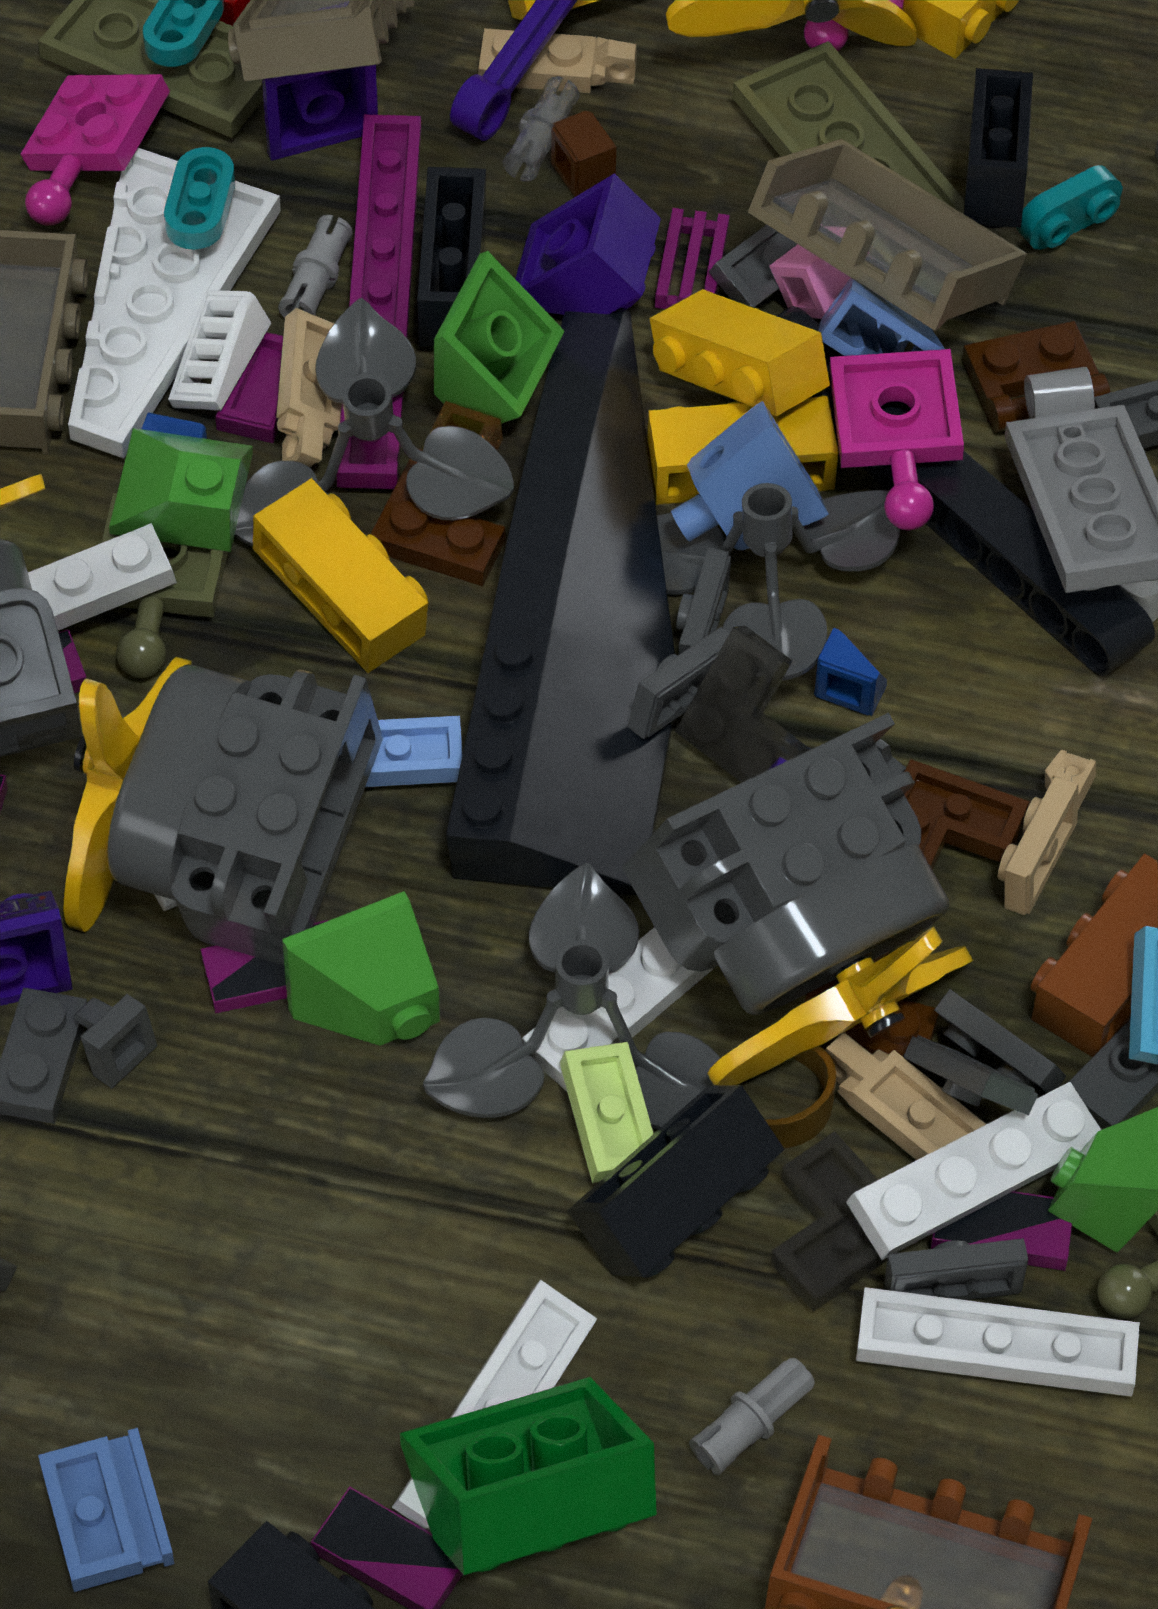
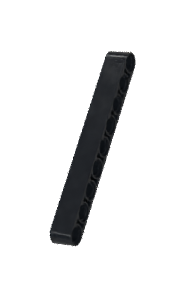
[777,306,1155,676]

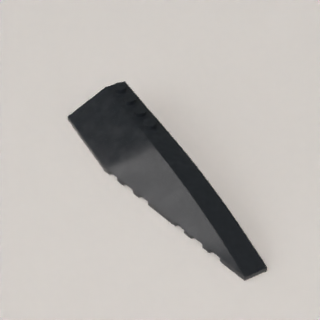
[446,307,675,895]

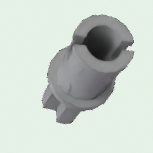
[689,1358,815,1475]

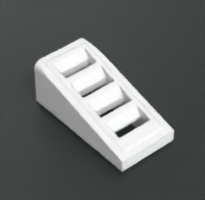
[168,290,271,410]

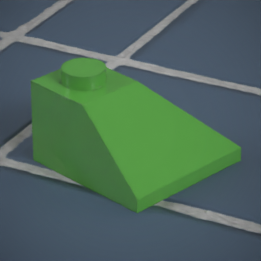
[434,251,564,432]
[109,428,253,552]
[282,891,440,1046]
[1048,1107,1158,1253]

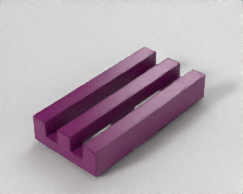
[655,208,730,309]

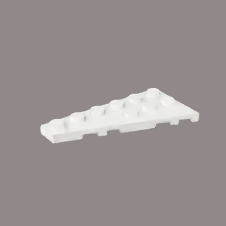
[68,148,281,458]

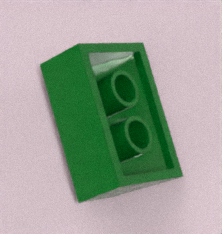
[400,1377,657,1575]

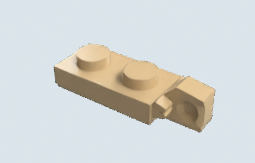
[478,28,637,93]
[276,308,342,468]
[998,750,1096,916]
[825,1032,986,1160]

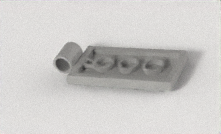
[1005,367,1158,593]

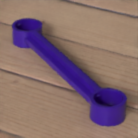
[450,0,577,141]

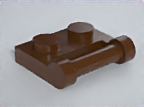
[962,321,1111,433]

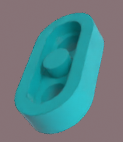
[143,0,224,67]
[164,147,235,250]
[1016,165,1123,249]

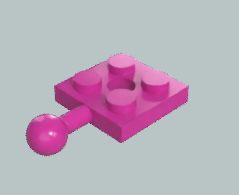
[21,74,170,226]
[829,349,964,531]

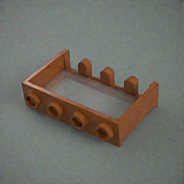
[765,1434,1093,1609]

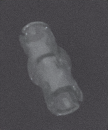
[503,76,580,181]

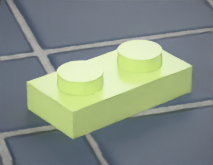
[560,1042,654,1183]

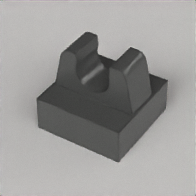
[74,994,158,1089]

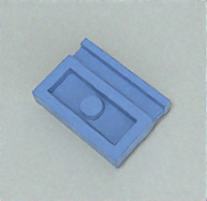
[38,1428,174,1592]

